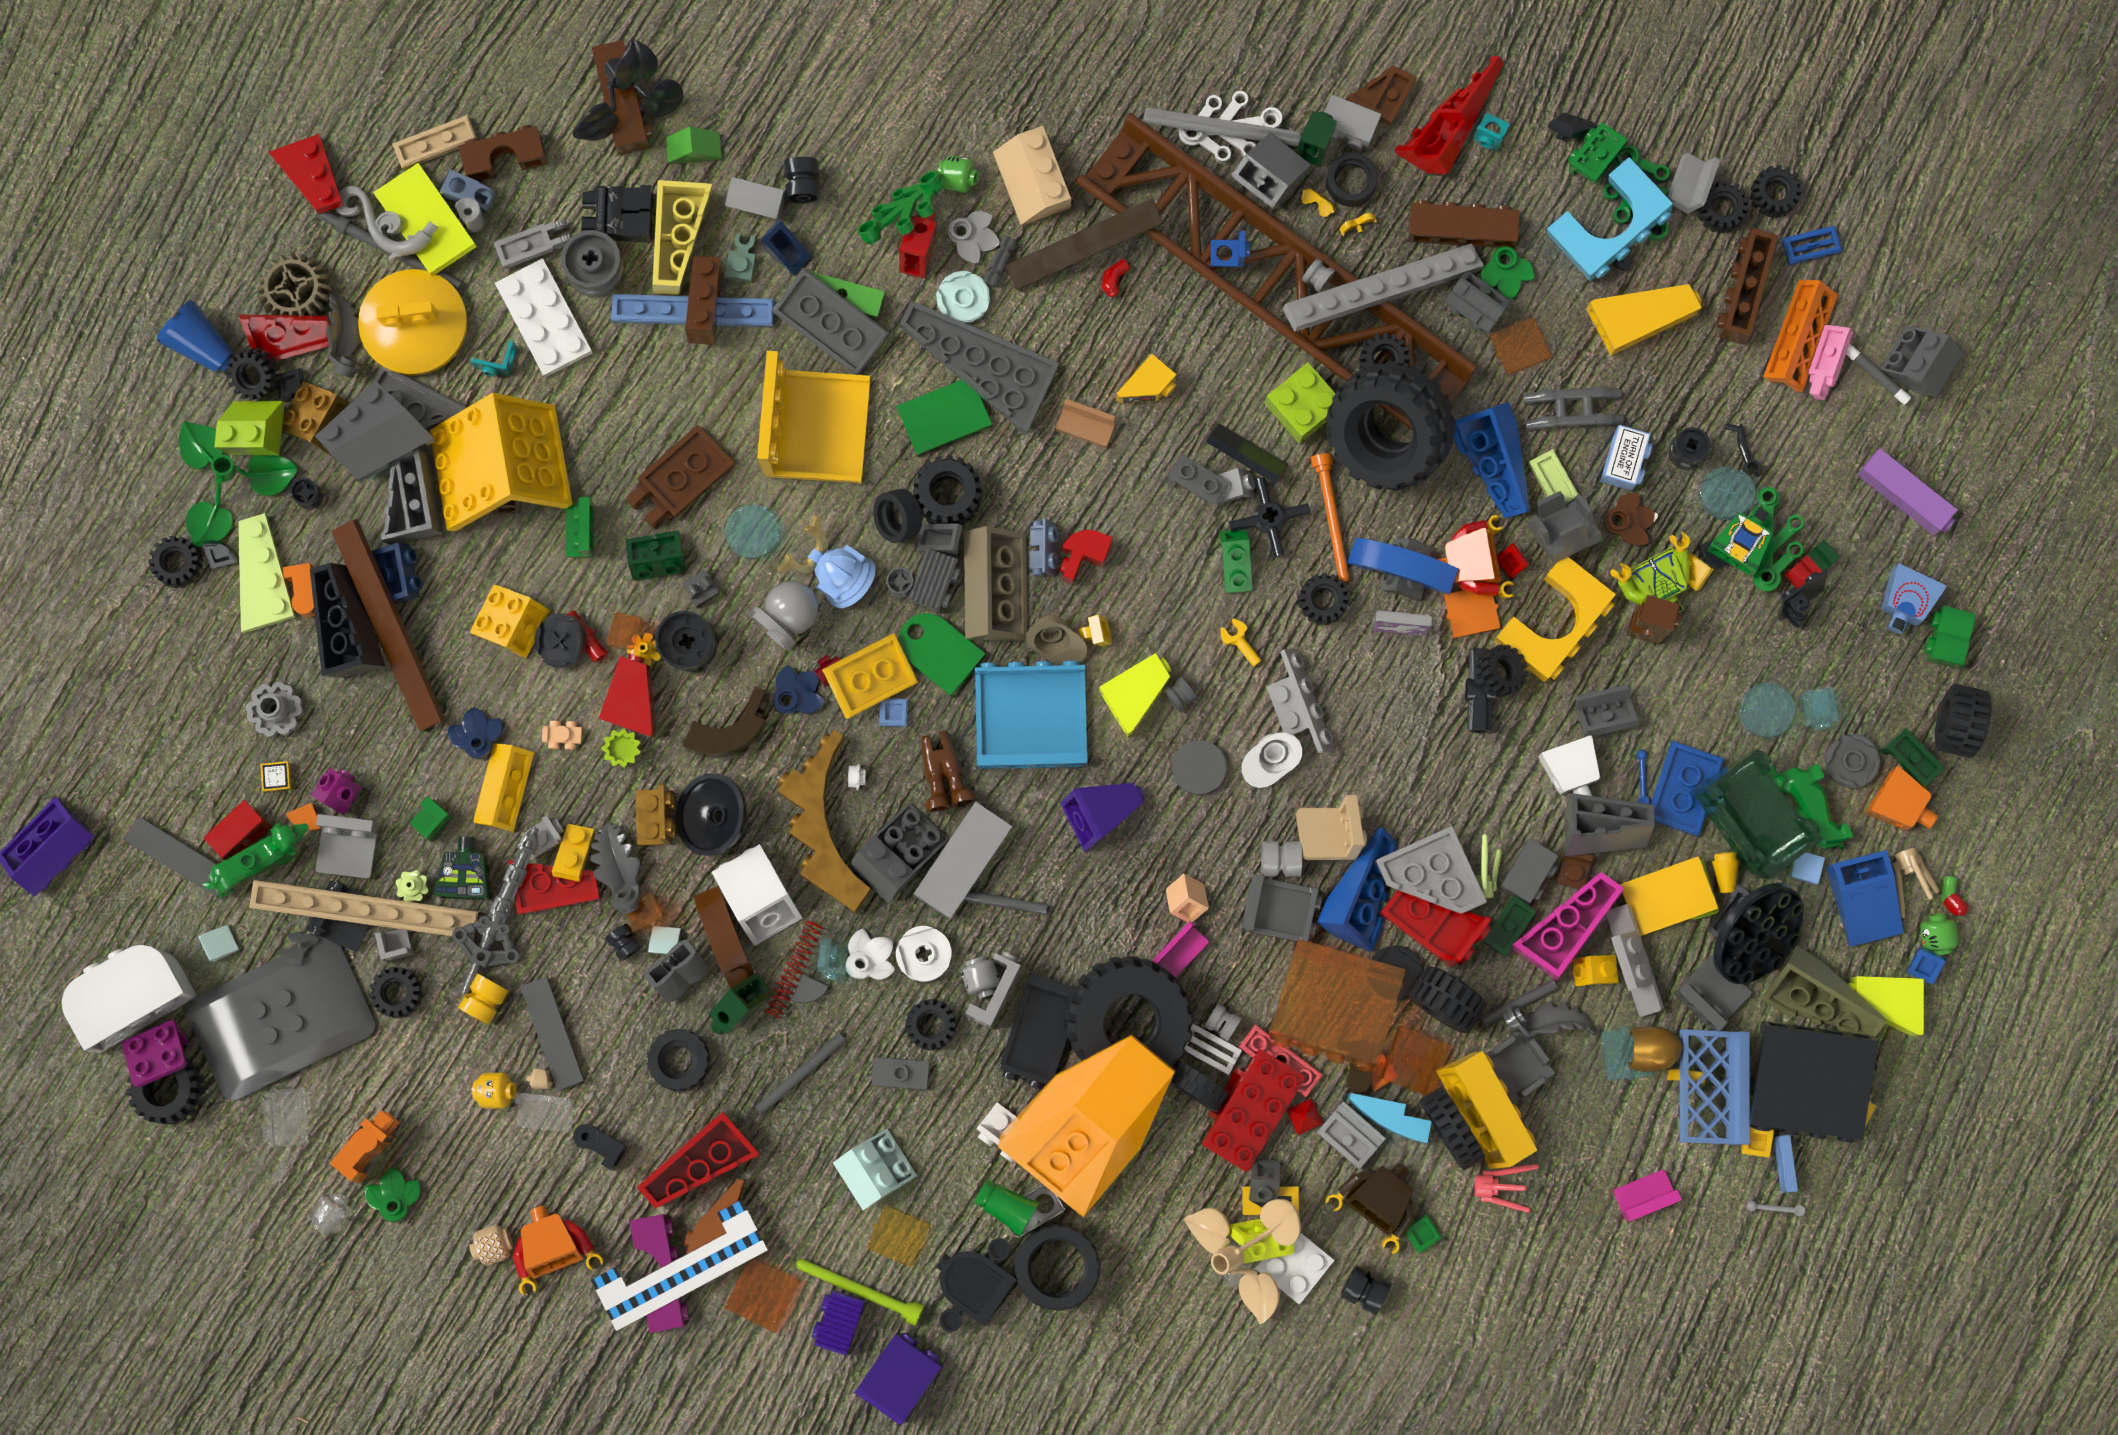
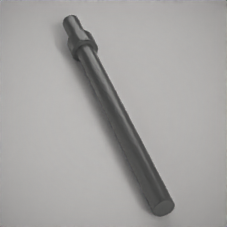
[317,212,463,291]

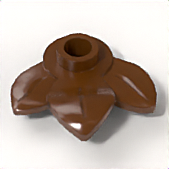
[1604,492,1658,546]

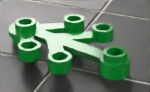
[1602,144,1674,242]
[857,170,945,245]
[1733,487,1804,592]

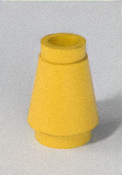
[1712,852,1740,893]

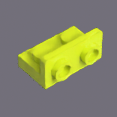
[1229,1219,1294,1263]

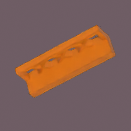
[1763,280,1838,392]

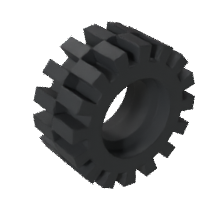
[1750,165,1803,218]
[1697,180,1749,233]
[1359,333,1410,369]
[226,348,281,400]
[148,536,203,588]
[1299,573,1349,625]
[1475,644,1529,698]
[369,967,423,1018]
[905,999,956,1050]

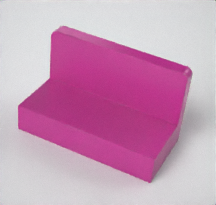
[1152,921,1209,977]
[1613,1170,1682,1221]

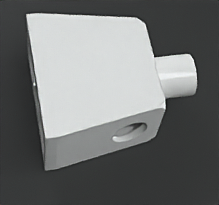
[1538,736,1600,796]

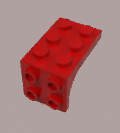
[1379,890,1491,968]

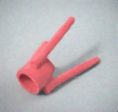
[1475,1164,1539,1213]

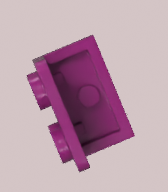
[121,1019,189,1087]

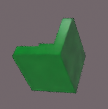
[410,796,452,842]

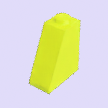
[1099,653,1171,737]
[1847,976,1924,1036]

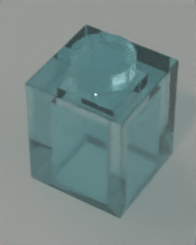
[1800,687,1839,730]

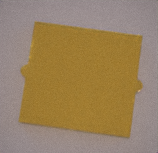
[866,1205,929,1268]

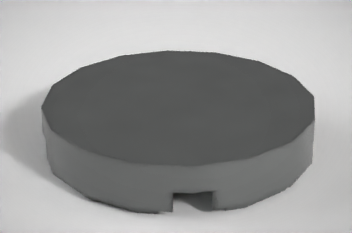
[1824,733,1881,789]
[1172,740,1226,795]

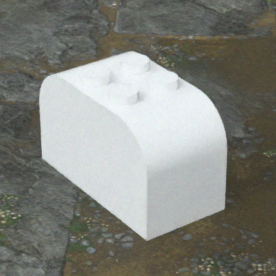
[62,945,198,1053]

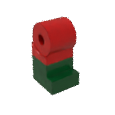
[1784,539,1841,589]

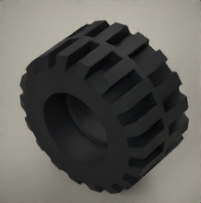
[913,455,982,526]
[1935,684,1992,758]
[1409,966,1486,1033]
[126,1058,205,1124]

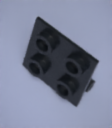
[1779,569,1828,628]
[306,880,369,953]

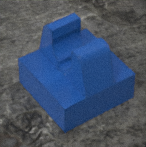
[1907,946,1946,984]

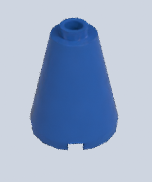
[157,300,234,373]

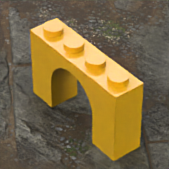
[1493,557,1616,683]

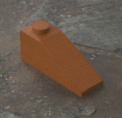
[684,1179,746,1254]

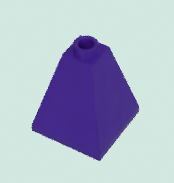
[1060,783,1145,852]

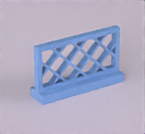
[1680,1029,1750,1145]

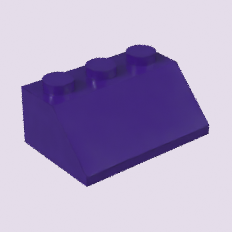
[0,796,94,897]

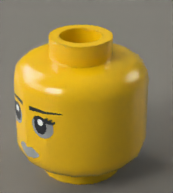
[472,1072,516,1109]

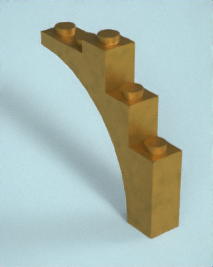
[777,730,872,914]

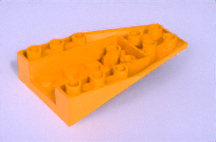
[998,1035,1175,1217]

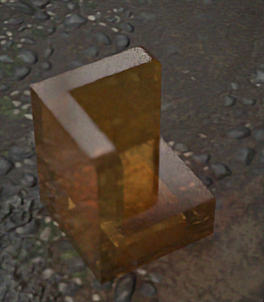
[606,611,645,650]
[627,893,666,934]

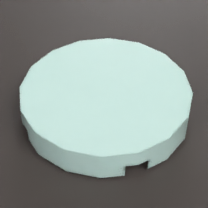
[936,271,990,324]

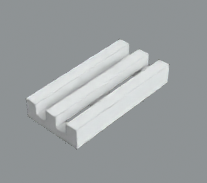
[1184,1024,1242,1075]

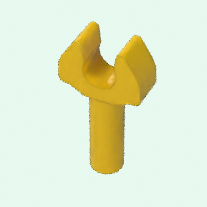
[1220,619,1262,667]

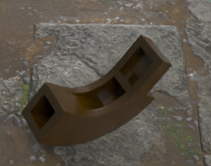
[682,686,769,758]

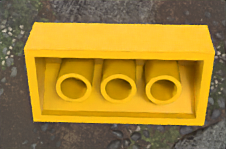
[1436,1051,1537,1169]

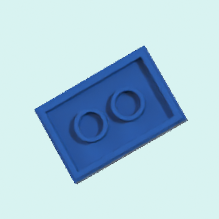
[1650,741,1724,837]

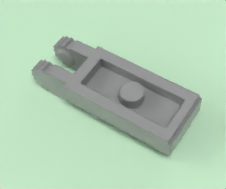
[494,219,572,270]

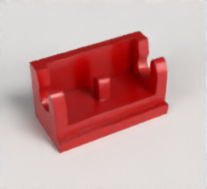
[203,800,272,860]

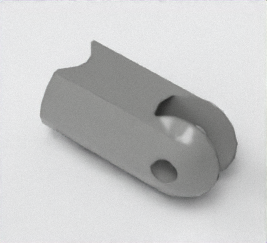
[455,198,485,233]

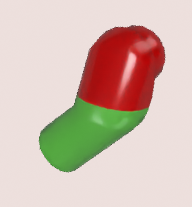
[1941,876,1969,916]

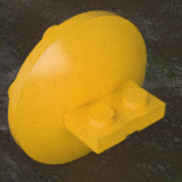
[358,269,468,376]

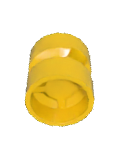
[458,973,509,1025]

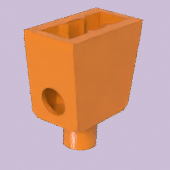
[1865,766,1938,831]

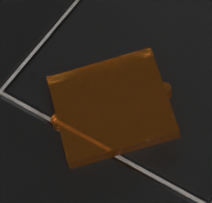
[1489,317,1551,375]

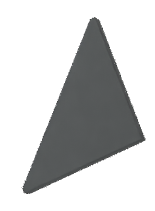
[370,366,467,430]

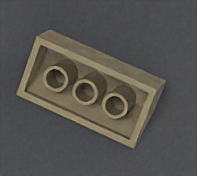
[964,526,1027,642]

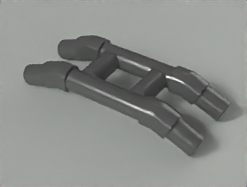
[1524,386,1624,431]

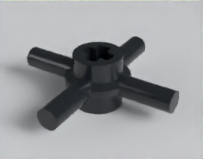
[1229,477,1311,558]

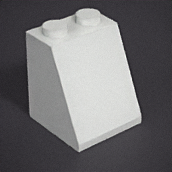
[712,844,803,946]

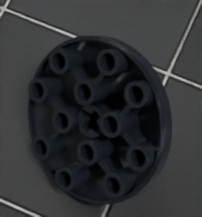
[1706,883,1804,985]

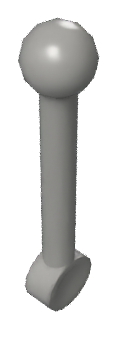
[1746,1200,1805,1216]

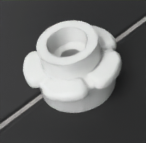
[848,763,866,790]

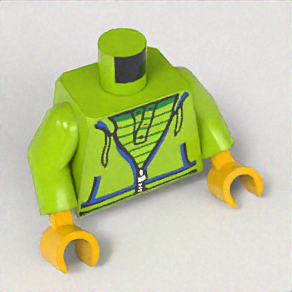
[1610,531,1690,613]

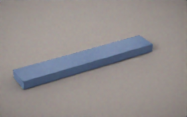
[611,294,775,328]

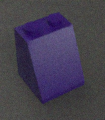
[854,1332,942,1425]

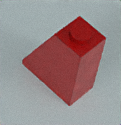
[598,653,656,737]

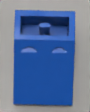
[1826,850,1903,947]

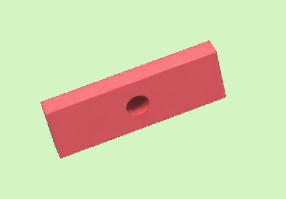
[1239,1025,1322,1098]

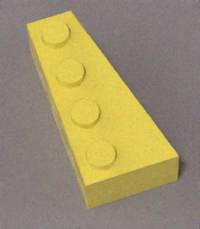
[652,180,712,295]

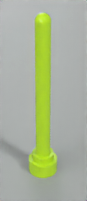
[796,1259,925,1327]

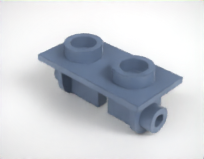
[1030,518,1059,577]

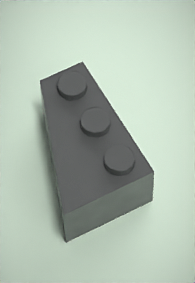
[1564,793,1655,856]

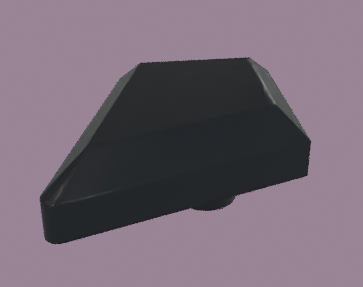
[1548,113,1598,141]

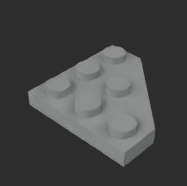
[1375,826,1487,914]

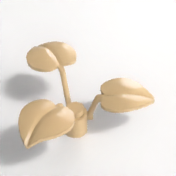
[1184,1199,1301,1324]

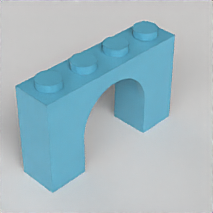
[1547,157,1673,282]

